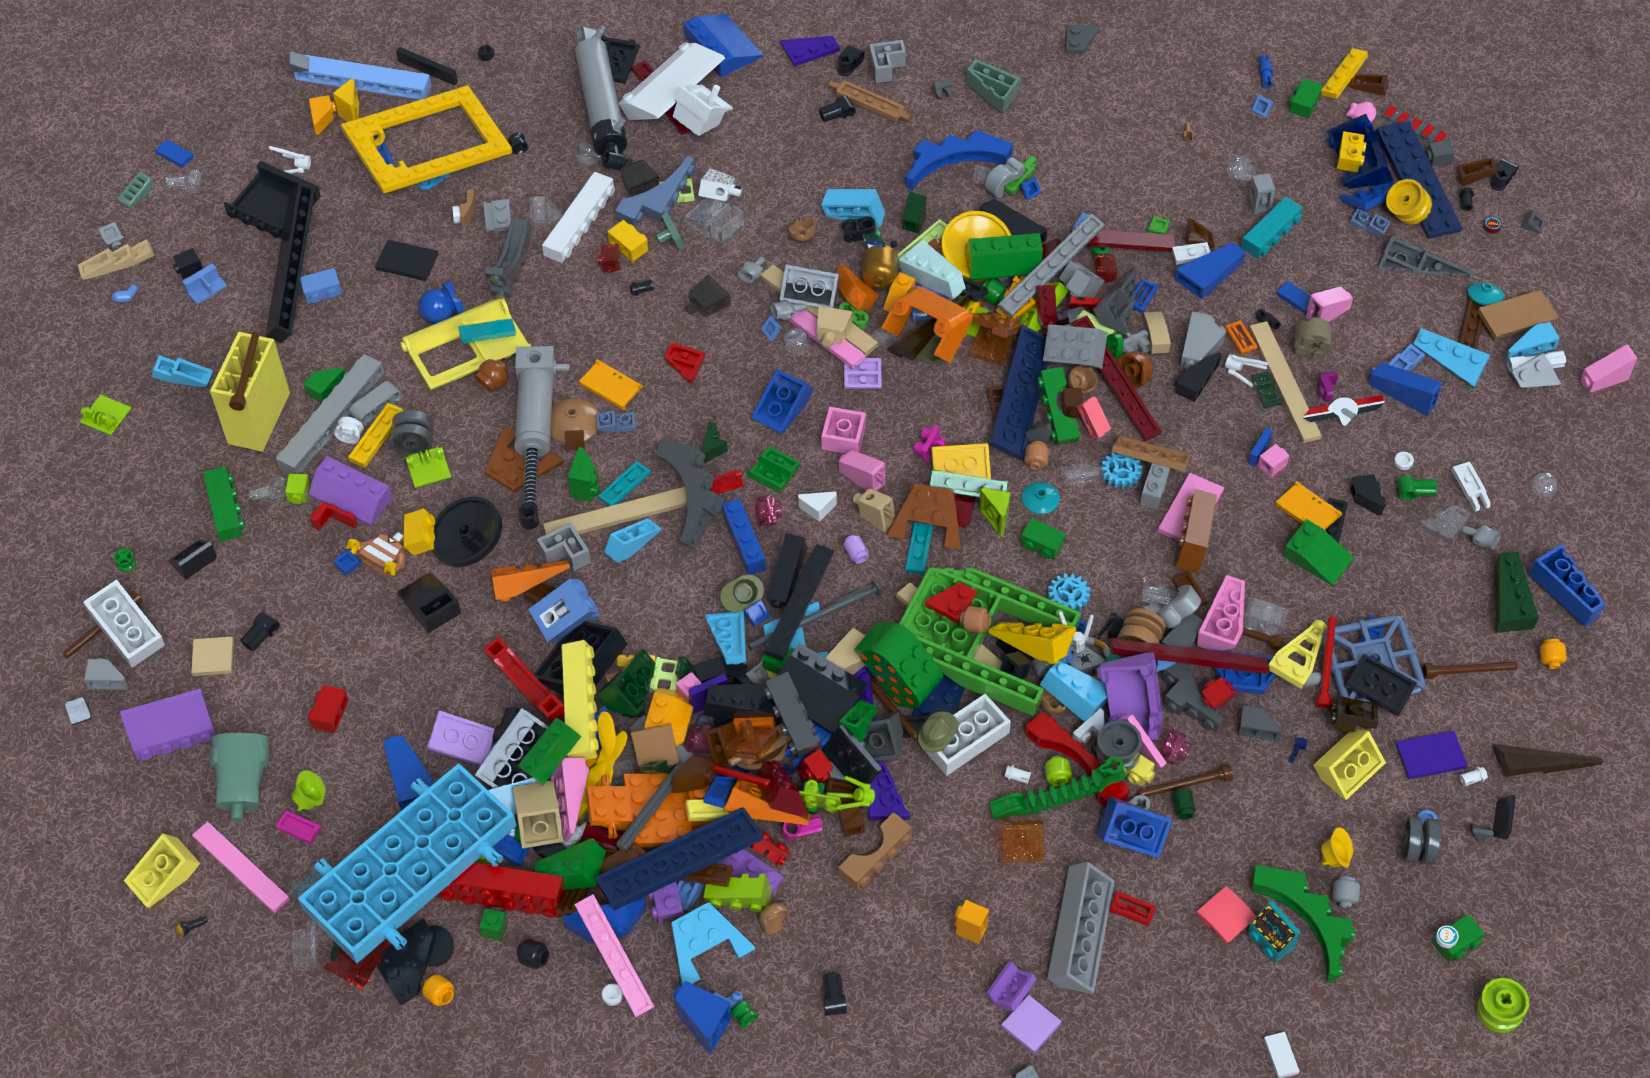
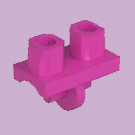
[914,425,947,463]

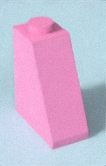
[1306,287,1353,322]
[1581,345,1638,393]
[839,450,886,491]

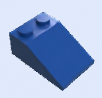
[751,369,814,434]
[1096,796,1173,858]

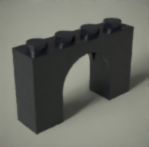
[693,656,753,727]

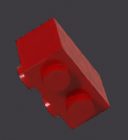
[1202,677,1239,709]
[308,685,349,734]
[796,748,834,784]

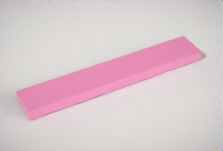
[788,302,866,369]
[192,821,290,913]
[575,894,655,1017]

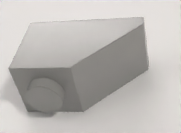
[84,658,129,690]

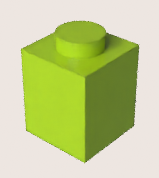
[285,474,311,504]

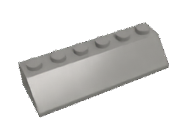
[1047,862,1115,994]

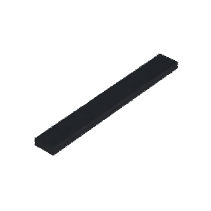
[764,544,834,661]

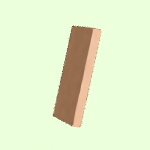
[1477,290,1559,340]
[1112,435,1192,472]

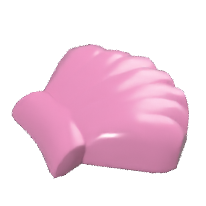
[1346,101,1376,126]

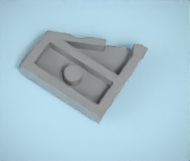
[1510,353,1561,388]

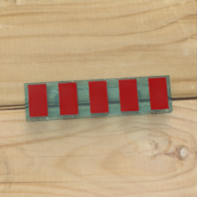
[1380,104,1450,143]

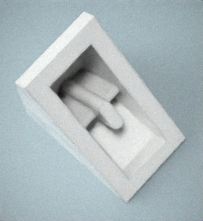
[798,492,837,522]

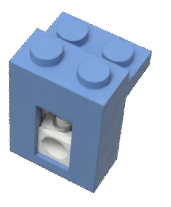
[528,579,600,642]

